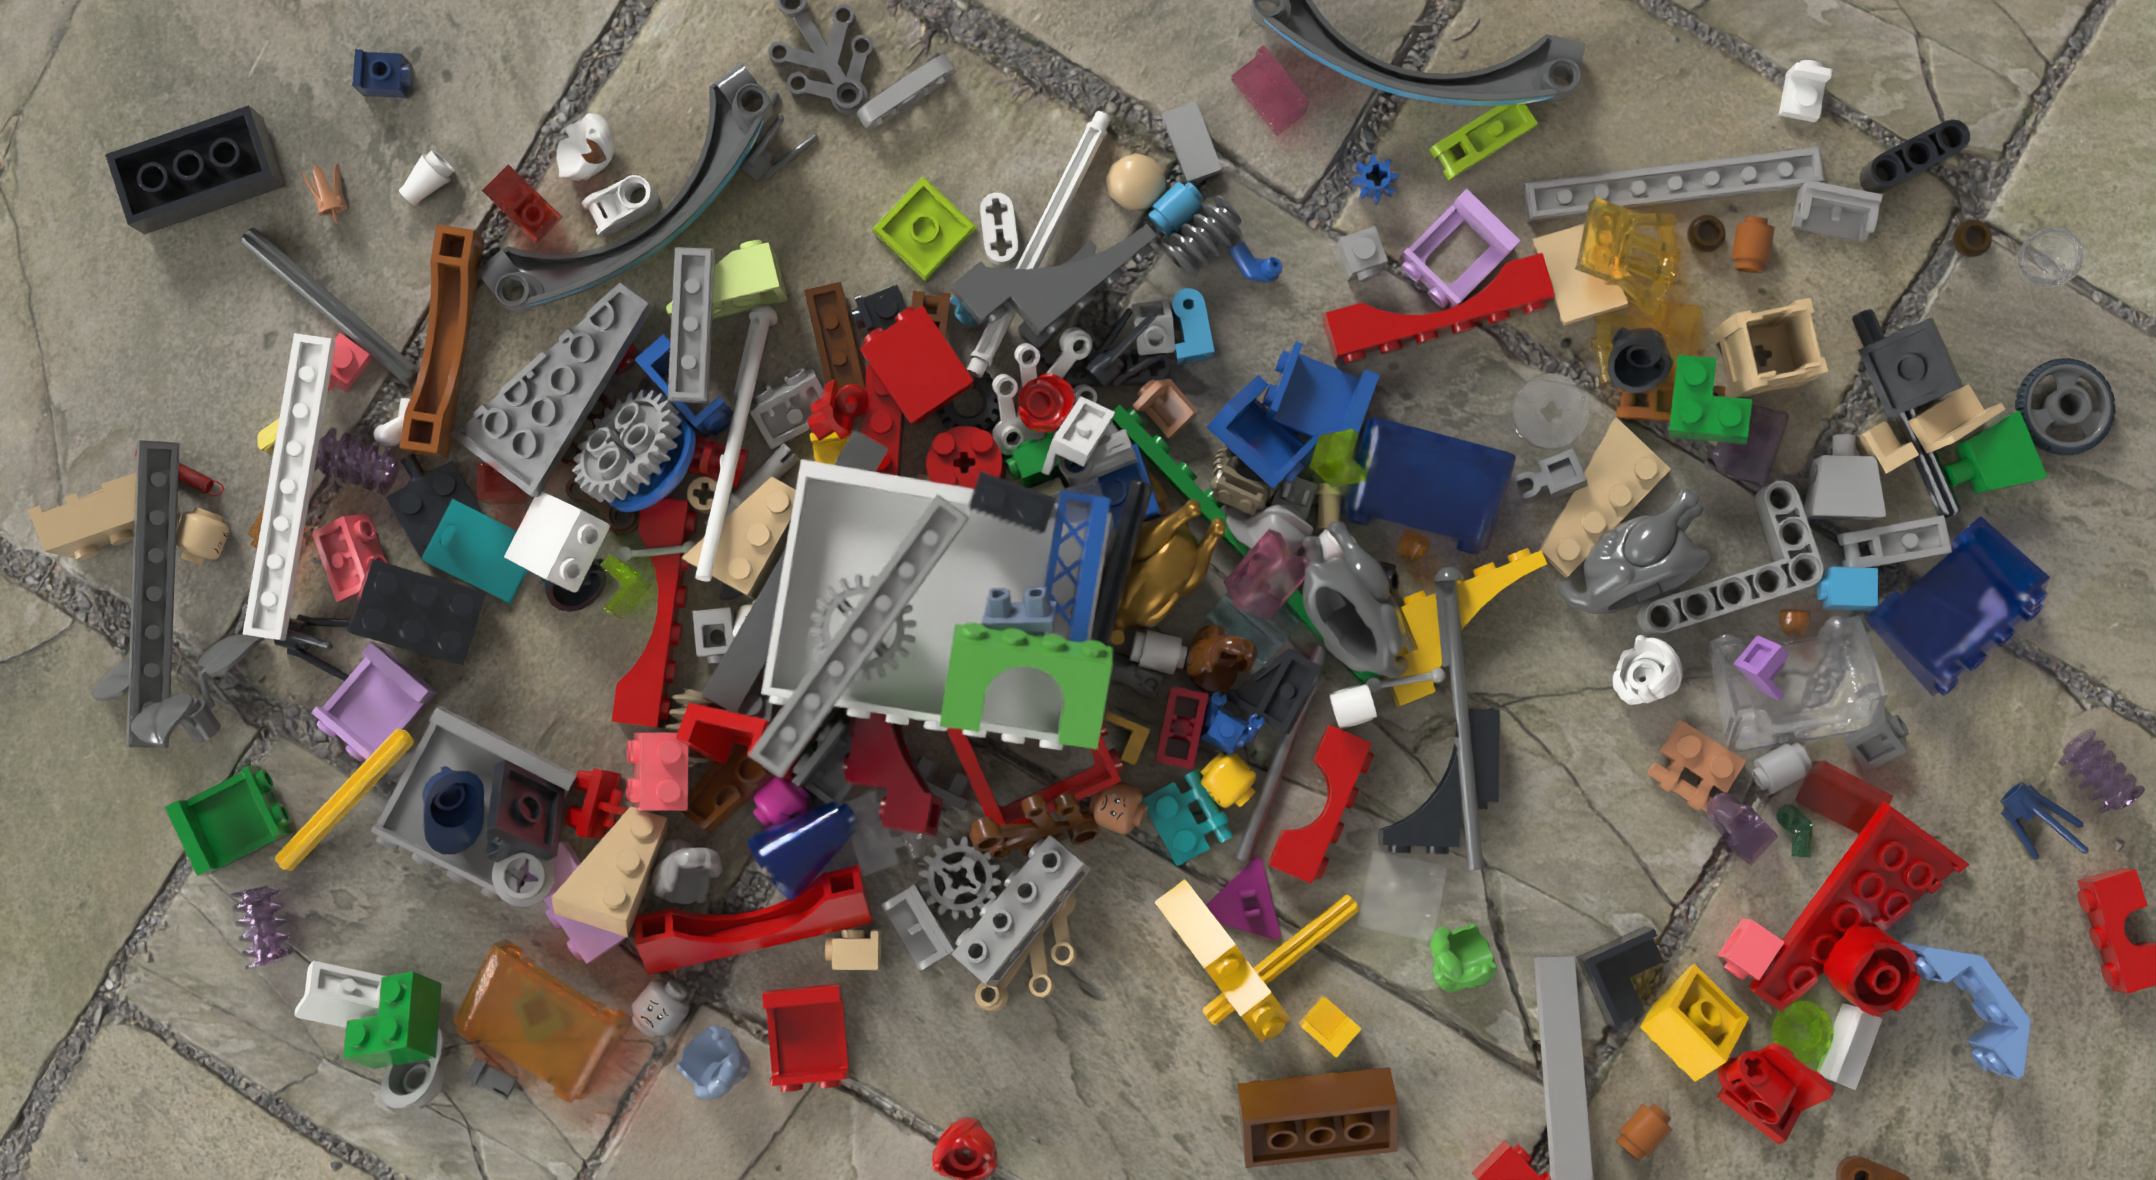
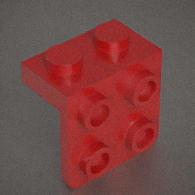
[1717,1043,1835,1145]

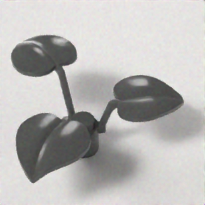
[91,634,265,748]

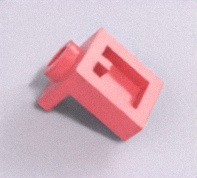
[328,333,373,392]

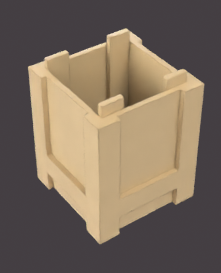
[1713,297,1828,399]

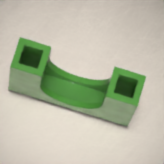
[940,623,1112,749]

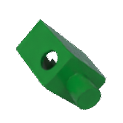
[1944,411,2047,494]

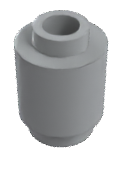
[1751,742,1812,794]

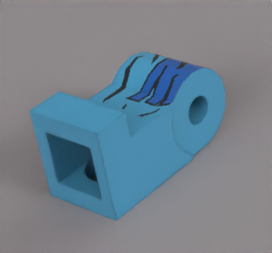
[1171,288,1215,365]

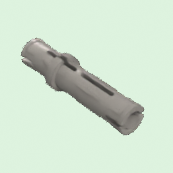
[703,443,800,526]

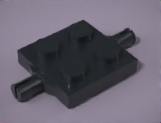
[385,454,485,564]

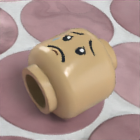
[176,507,230,565]

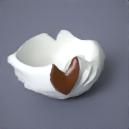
[556,113,615,181]

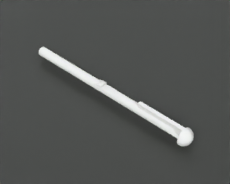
[696,304,778,581]

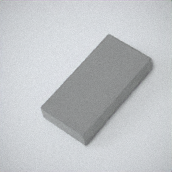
[1161,101,1222,183]

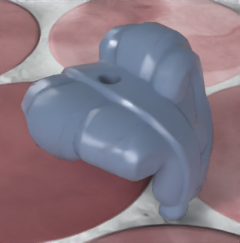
[676,1025,750,1100]

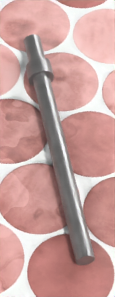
[1235,645,1329,863]

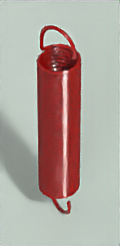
[135,451,224,496]

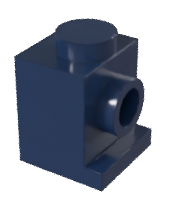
[352,49,414,98]

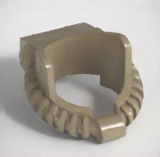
[1210,444,1283,515]

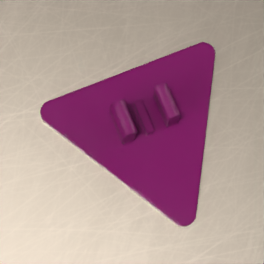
[1205,858,1280,940]

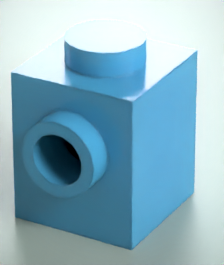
[1816,567,1878,611]

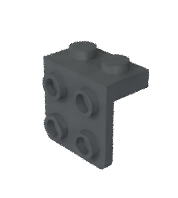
[792,720,855,810]

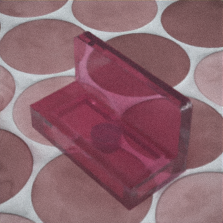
[1231,45,1310,136]
[1224,529,1312,619]

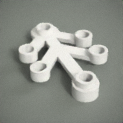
[992,327,1097,455]

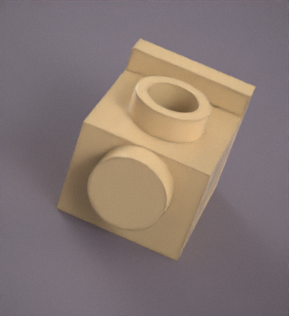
[825,929,881,970]

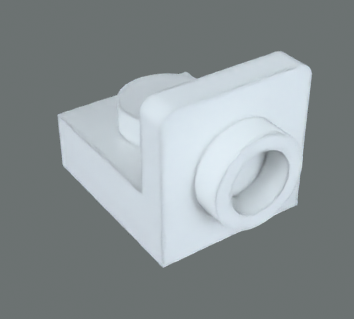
[1779,60,1833,122]

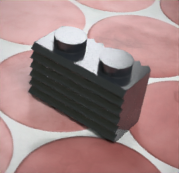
[967,472,1056,535]

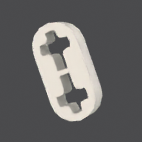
[980,193,1018,266]

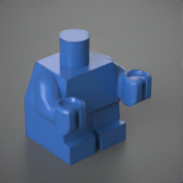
[1200,691,1265,754]

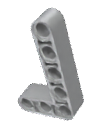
[1637,481,1824,635]

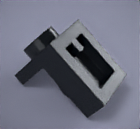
[851,284,907,333]

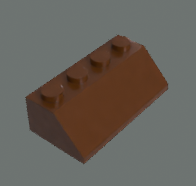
[1237,1067,1398,1168]

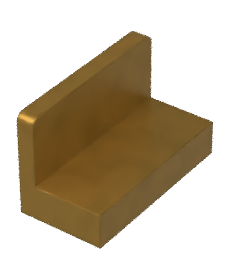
[1104,711,1150,766]

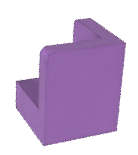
[1734,635,1789,701]

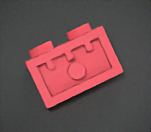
[311,514,388,602]

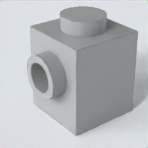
[1335,226,1388,282]

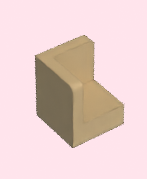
[1856,421,1919,476]

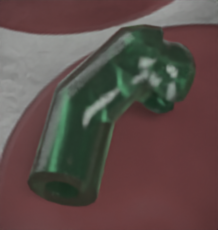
[1776,805,1813,858]

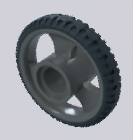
[2015,358,2116,456]

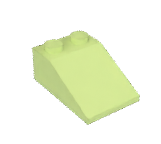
[666,240,788,320]

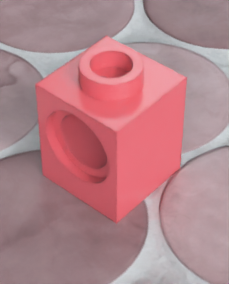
[1717,918,1784,981]

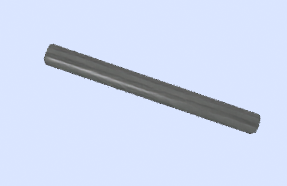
[241,228,418,384]

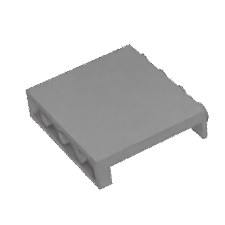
[370,706,577,902]

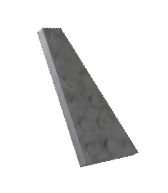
[449,283,655,497]

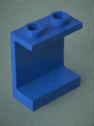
[635,334,734,438]
[1262,341,1380,452]

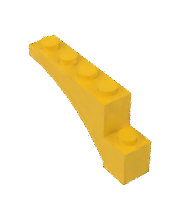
[1383,548,1547,707]

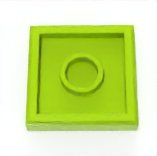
[872,177,977,282]

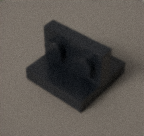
[1858,317,1964,418]
[486,760,565,862]

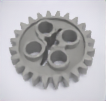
[572,389,682,503]

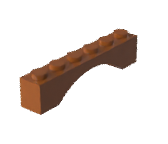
[399,224,485,459]

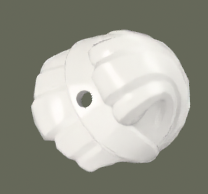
[1612,635,1683,705]

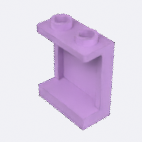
[311,642,438,762]

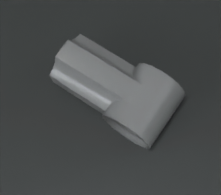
[1058,429,1138,488]

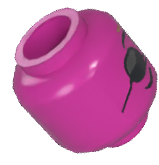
[753,773,810,829]

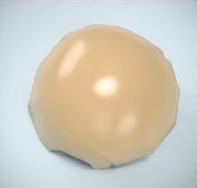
[1106,154,1166,211]

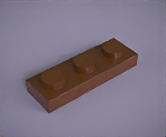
[804,282,865,391]

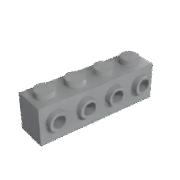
[951,835,1092,987]

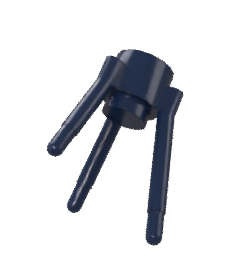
[2000,781,2089,860]

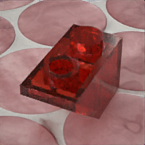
[482,164,563,244]

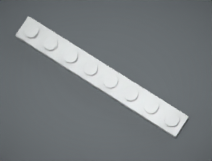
[243,333,336,641]

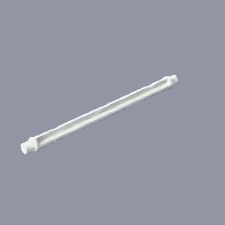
[967,111,1111,378]

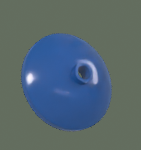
[605,413,695,512]

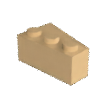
[27,472,179,561]
[682,477,796,600]
[552,806,668,937]

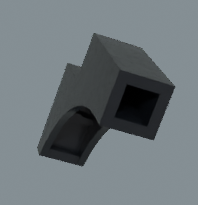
[1378,709,1500,854]

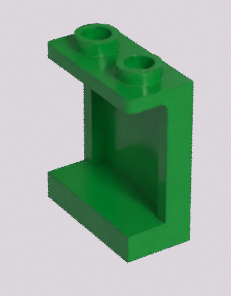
[164,765,292,876]

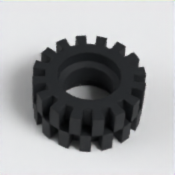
[937,369,1001,431]

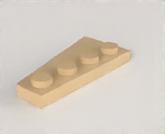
[1539,417,1671,578]

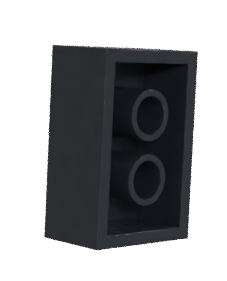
[347,558,486,665]

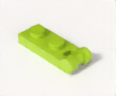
[1429,103,1538,181]

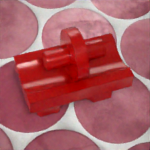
[807,379,869,441]
[687,435,749,488]
[564,768,629,840]

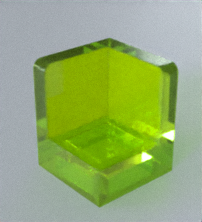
[1309,429,1368,487]

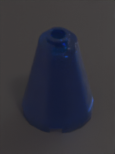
[748,800,858,900]

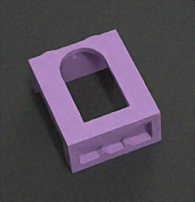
[1399,189,1521,308]

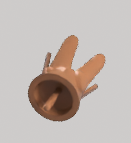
[301,163,348,222]

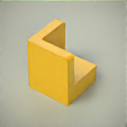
[1298,996,1361,1058]

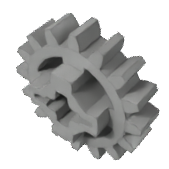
[919,836,1002,920]

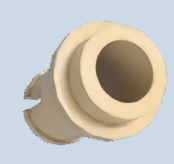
[1315,483,1345,530]

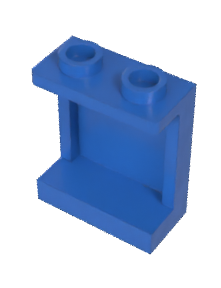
[1207,375,1323,489]

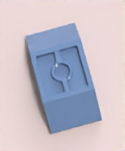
[1902,942,2031,1080]

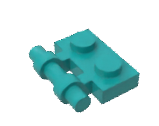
[1142,769,1233,866]

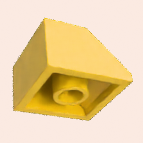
[1640,963,1749,1082]

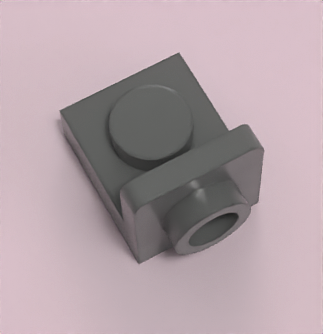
[1845,707,1909,773]

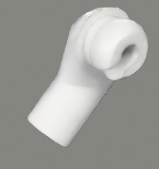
[374,398,410,447]

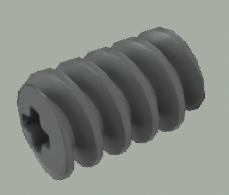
[1161,195,1243,277]

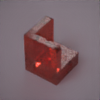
[477,462,526,505]

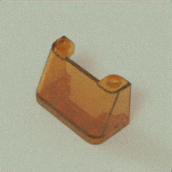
[453,939,633,1103]

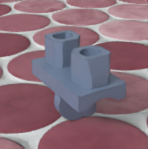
[981,587,1058,637]

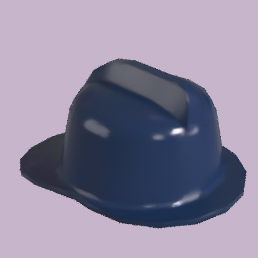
[422,766,484,855]

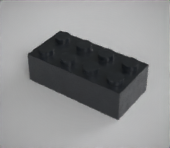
[105,105,286,235]

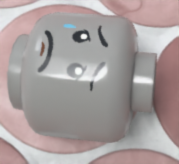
[632,979,689,1037]

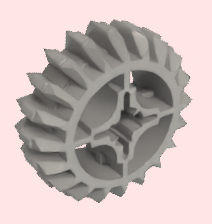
[809,574,917,682]

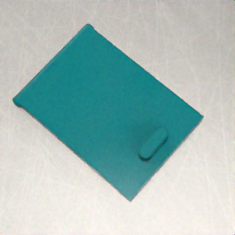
[421,499,528,604]

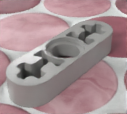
[856,55,956,131]

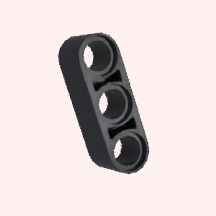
[1859,119,1970,194]

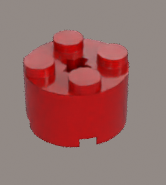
[926,426,1006,489]
[1823,925,1921,1016]

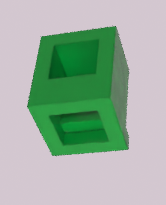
[1005,432,1063,488]

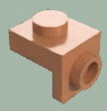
[1132,379,1199,439]

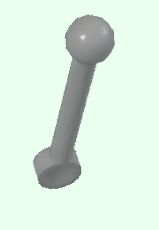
[617,541,696,562]
[1366,668,1446,693]

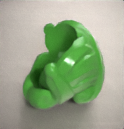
[1430,924,1497,992]

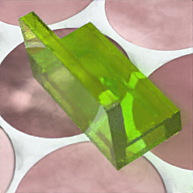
[600,553,652,618]

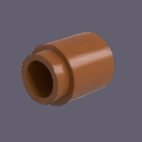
[1732,216,1775,273]
[1615,1103,1672,1162]

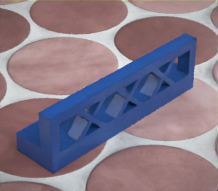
[1042,490,1111,643]

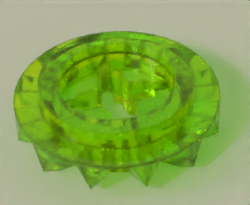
[1770,1001,1834,1063]

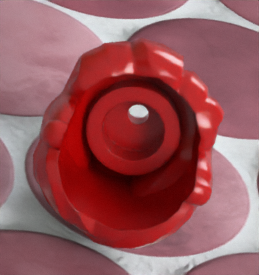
[932,1117,998,1180]

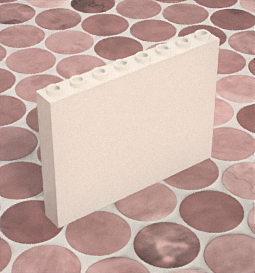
[762,460,1112,750]

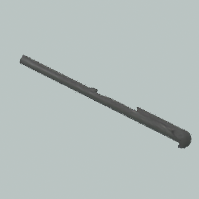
[1434,567,1484,871]

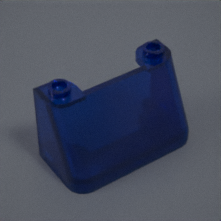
[1340,418,1516,555]

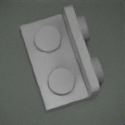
[749,368,824,450]

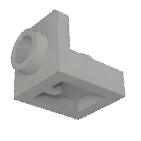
[1131,300,1175,355]

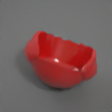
[1018,373,1076,433]

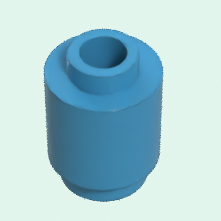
[1148,181,1204,237]

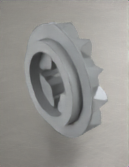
[492,850,555,907]

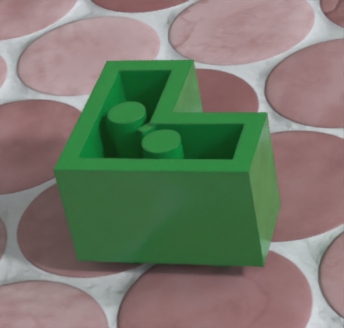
[1669,355,1752,444]
[343,971,442,1069]

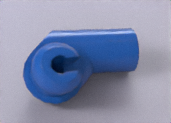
[1228,241,1283,283]

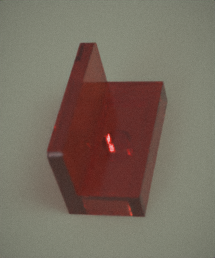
[1795,761,1893,834]

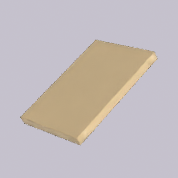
[1532,220,1628,326]

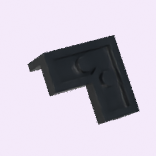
[1576,926,1664,1031]

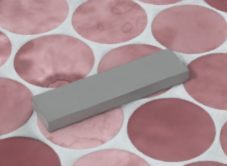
[668,247,715,403]

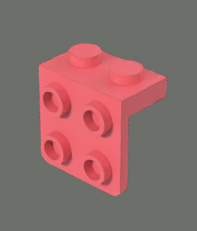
[626,733,688,811]

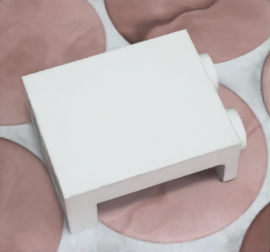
[504,491,610,592]

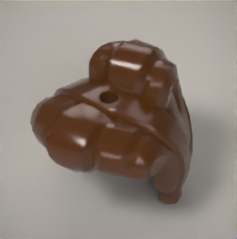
[1186,625,1258,694]

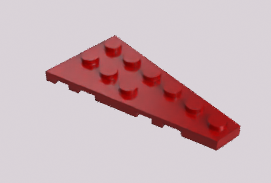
[1748,802,1970,1011]

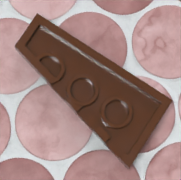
[680,705,824,834]

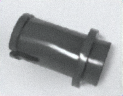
[465,1058,518,1100]

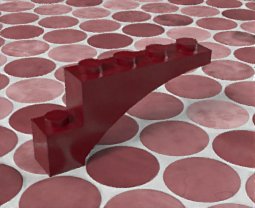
[843,712,943,837]

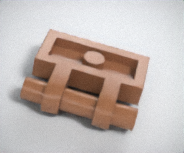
[1647,720,1747,815]

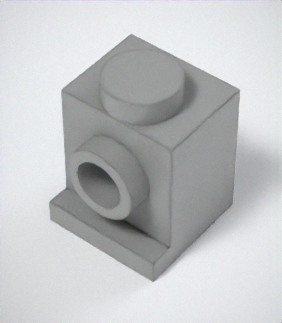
[692,607,736,664]

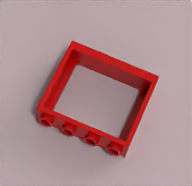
[947,719,1124,825]

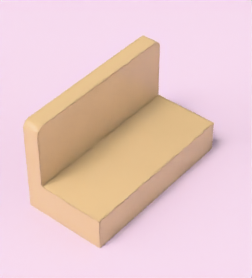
[1907,384,2005,453]

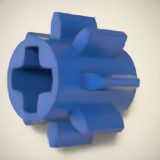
[1351,155,1399,205]

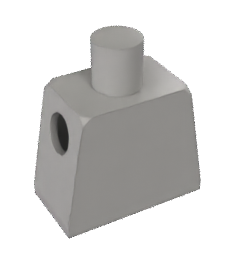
[1804,434,1886,521]

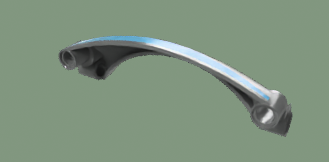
[1250,0,1585,106]
[476,62,773,314]

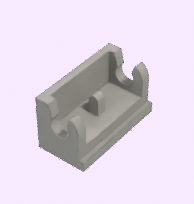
[1791,180,1883,242]
[880,883,956,970]

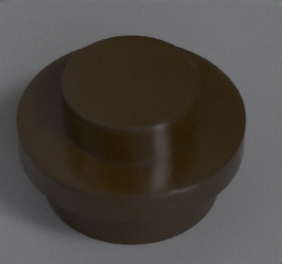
[1687,215,1726,253]
[1953,220,1992,258]

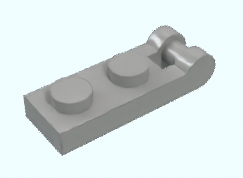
[1837,515,1952,568]

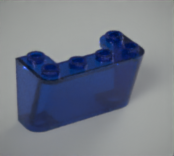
[1867,516,2051,696]

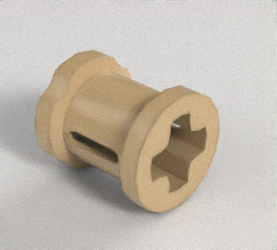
[687,477,717,515]

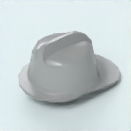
[1226,503,1313,566]
[380,1027,445,1109]

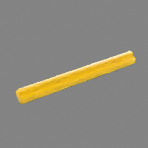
[275,728,414,871]
[1202,894,1360,1025]

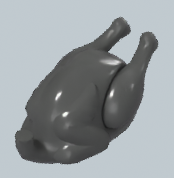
[1557,489,1710,614]
[1302,521,1408,678]

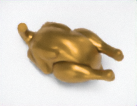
[1098,499,1226,645]

